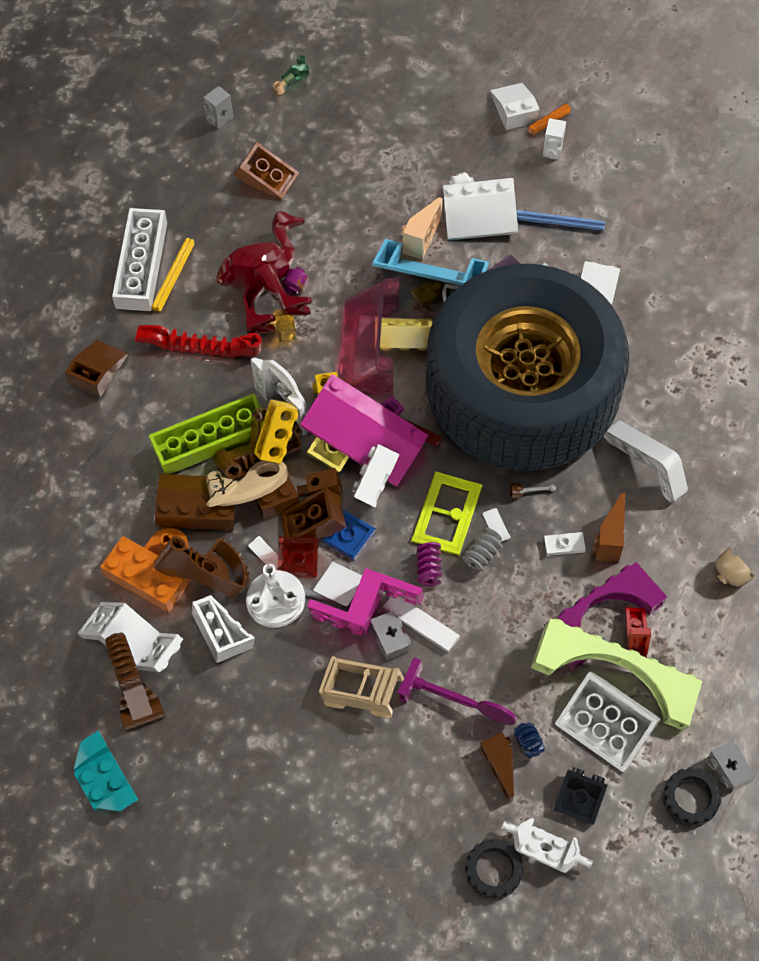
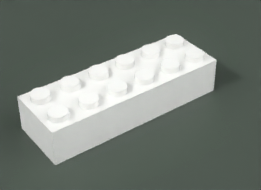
[112,208,167,311]

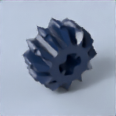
[514,721,545,759]

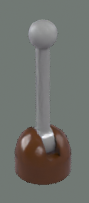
[509,483,556,499]

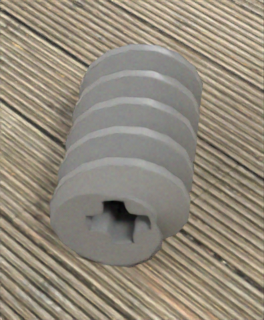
[462,528,502,572]

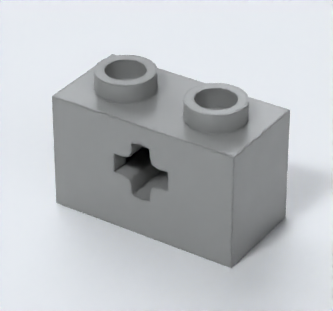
[204,86,233,129]
[371,611,411,662]
[708,740,756,793]

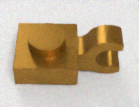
[412,280,444,307]

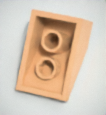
[401,197,442,260]

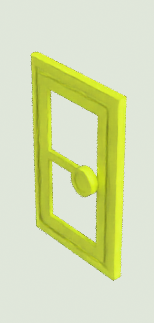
[411,472,482,556]

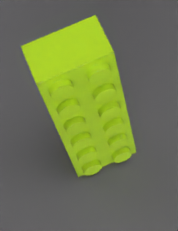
[149,393,264,474]

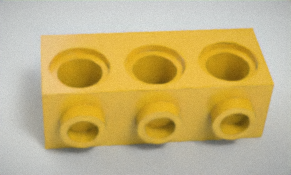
[254,399,298,463]

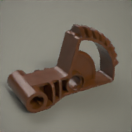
[213,407,302,479]
[153,536,251,598]
[105,632,165,731]

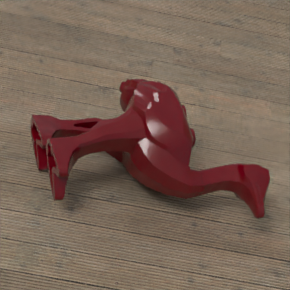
[216,211,312,334]

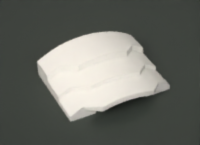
[251,358,309,437]

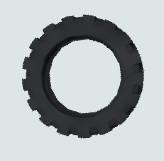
[663,767,721,827]
[465,838,523,899]

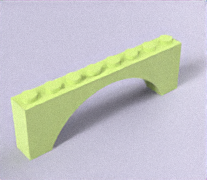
[531,618,702,731]

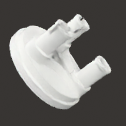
[246,564,305,628]

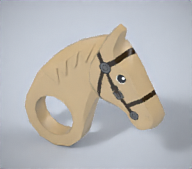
[206,460,288,507]

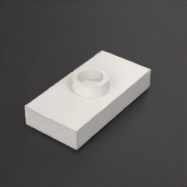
[543,532,586,556]

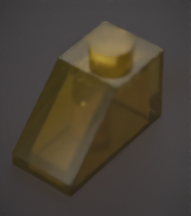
[274,309,297,342]

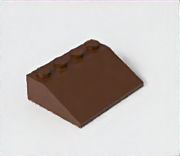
[155,474,236,531]

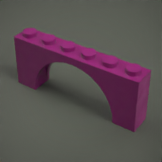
[543,562,667,671]

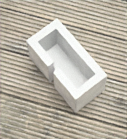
[542,118,566,160]

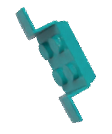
[74,730,138,811]

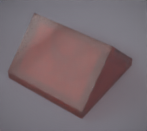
[278,536,320,577]

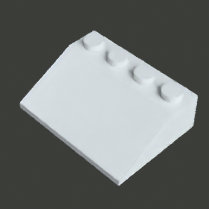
[443,178,518,241]
[555,672,661,773]

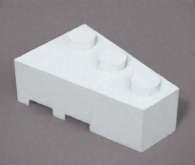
[351,444,400,507]

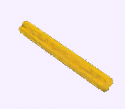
[152,238,194,312]

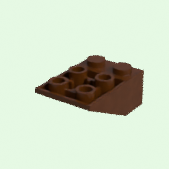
[65,340,128,397]

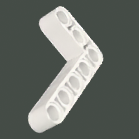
[604,420,688,503]

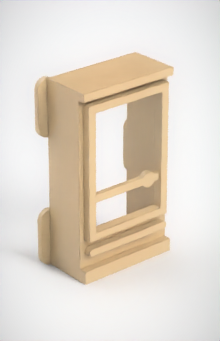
[319,656,404,719]

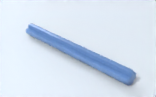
[516,210,605,230]

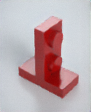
[624,607,651,658]

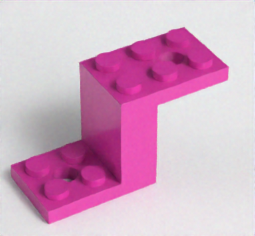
[307,568,424,636]

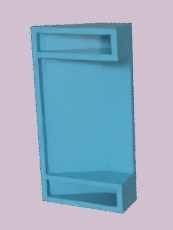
[372,239,489,285]

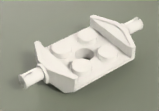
[501,818,593,873]

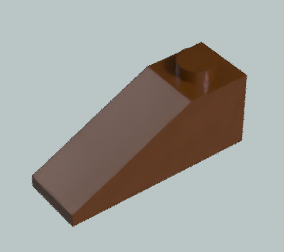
[479,732,514,803]

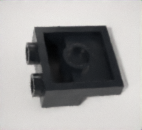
[554,767,608,825]

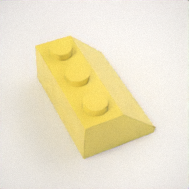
[377,318,432,351]
[305,437,349,472]

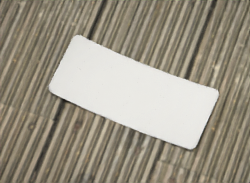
[483,508,511,542]
[248,536,284,569]

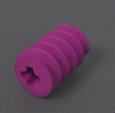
[417,542,442,586]

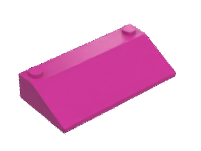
[299,374,428,487]

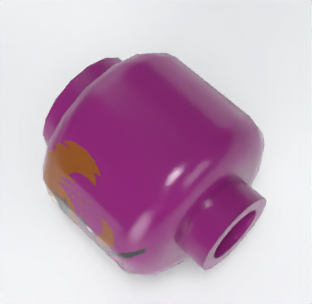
[282,267,309,295]

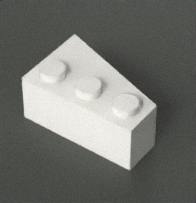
[192,595,255,663]

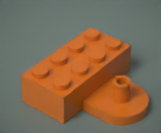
[100,527,191,613]

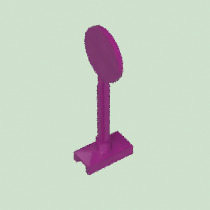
[397,657,517,725]

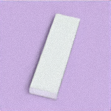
[383,597,460,653]

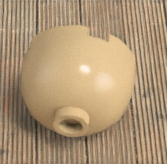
[716,547,755,587]

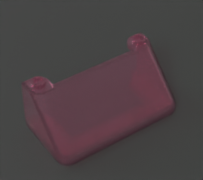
[338,278,400,396]

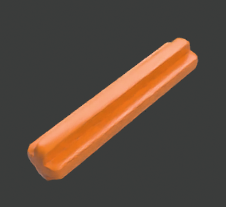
[528,103,571,135]

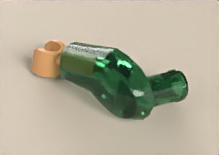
[273,55,311,95]

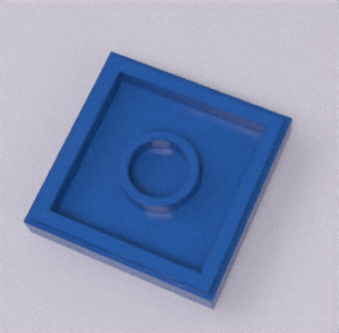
[322,509,376,560]

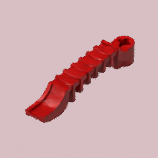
[135,325,262,359]

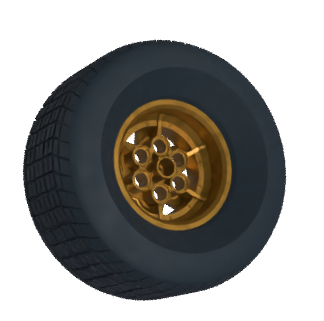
[426,264,629,471]

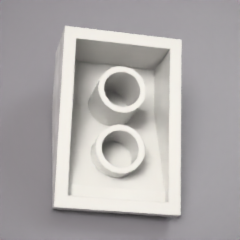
[490,83,540,130]

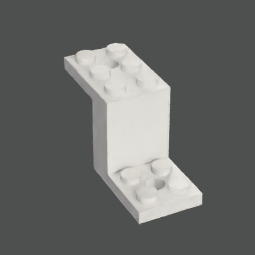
[77,602,183,672]

